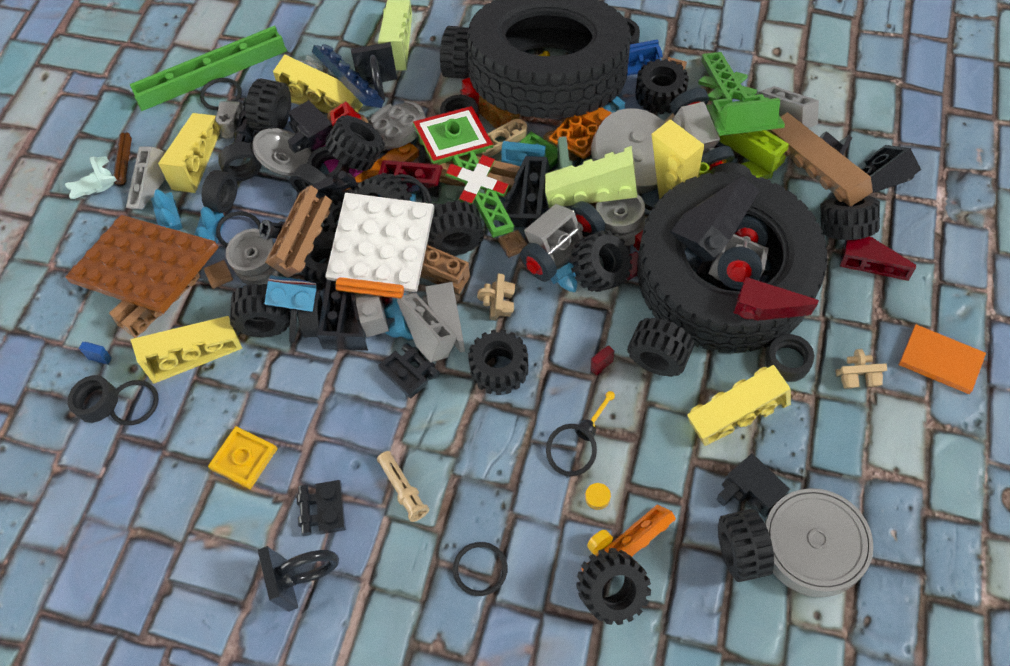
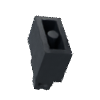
[287,100,333,154]
[716,453,790,517]

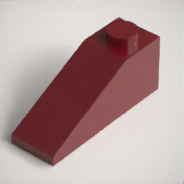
[378,160,443,192]
[840,236,916,281]
[733,277,819,321]

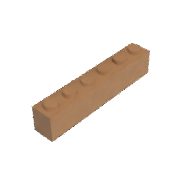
[767,112,873,206]

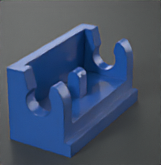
[627,39,663,76]

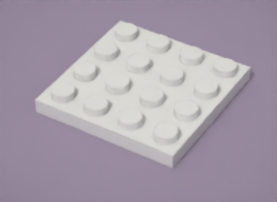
[325,193,434,292]

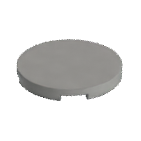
[368,101,426,149]

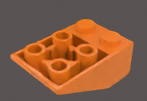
[549,107,612,159]

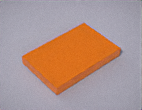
[898,324,986,395]

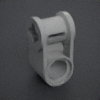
[215,101,244,139]

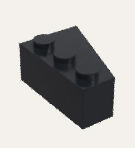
[317,280,368,351]

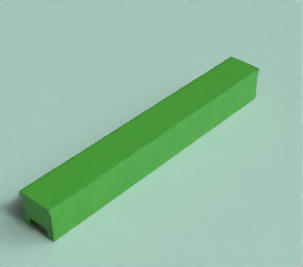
[129,25,287,111]

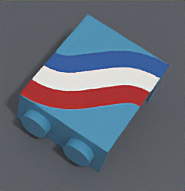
[264,275,316,312]

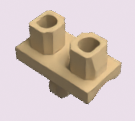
[477,273,515,321]
[835,349,887,389]

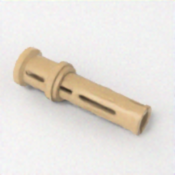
[377,451,430,522]

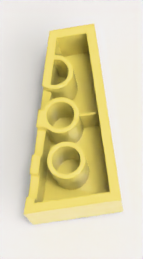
[273,55,363,113]
[158,113,220,193]
[651,119,704,199]
[130,316,243,384]
[687,365,791,446]

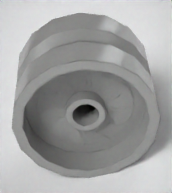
[596,195,645,246]
[226,229,280,285]

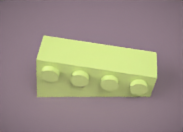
[378,0,412,70]
[545,146,637,208]

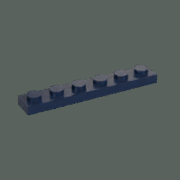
[312,44,384,108]

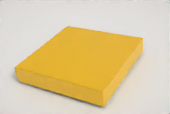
[208,426,278,490]

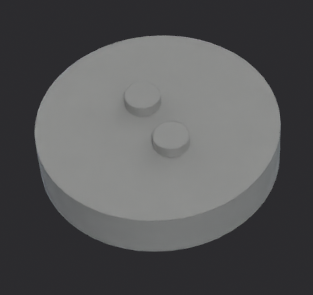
[591,108,665,194]
[765,488,873,597]

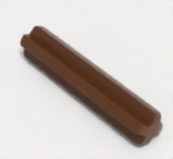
[113,132,132,185]

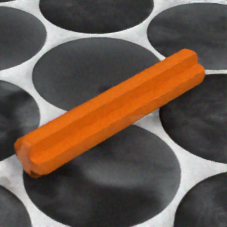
[336,277,404,299]

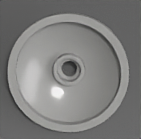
[252,128,314,177]

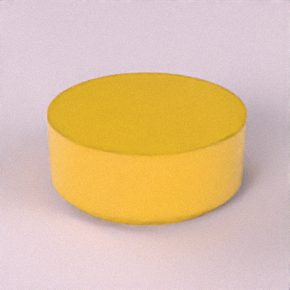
[585,483,611,510]
[587,530,613,555]

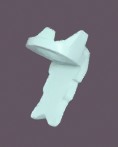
[65,156,117,199]

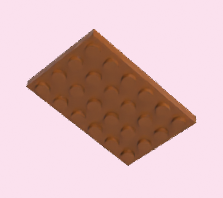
[65,215,219,314]

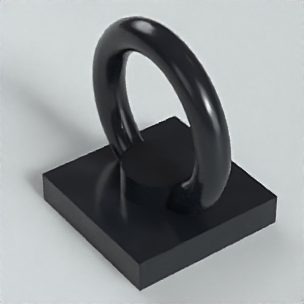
[351,42,397,102]
[258,546,339,612]

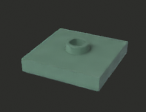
[557,137,572,170]

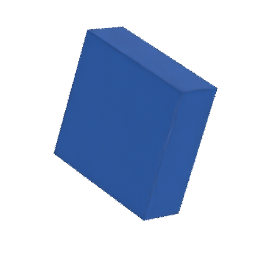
[79,342,112,365]

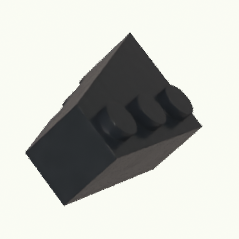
[499,156,550,227]

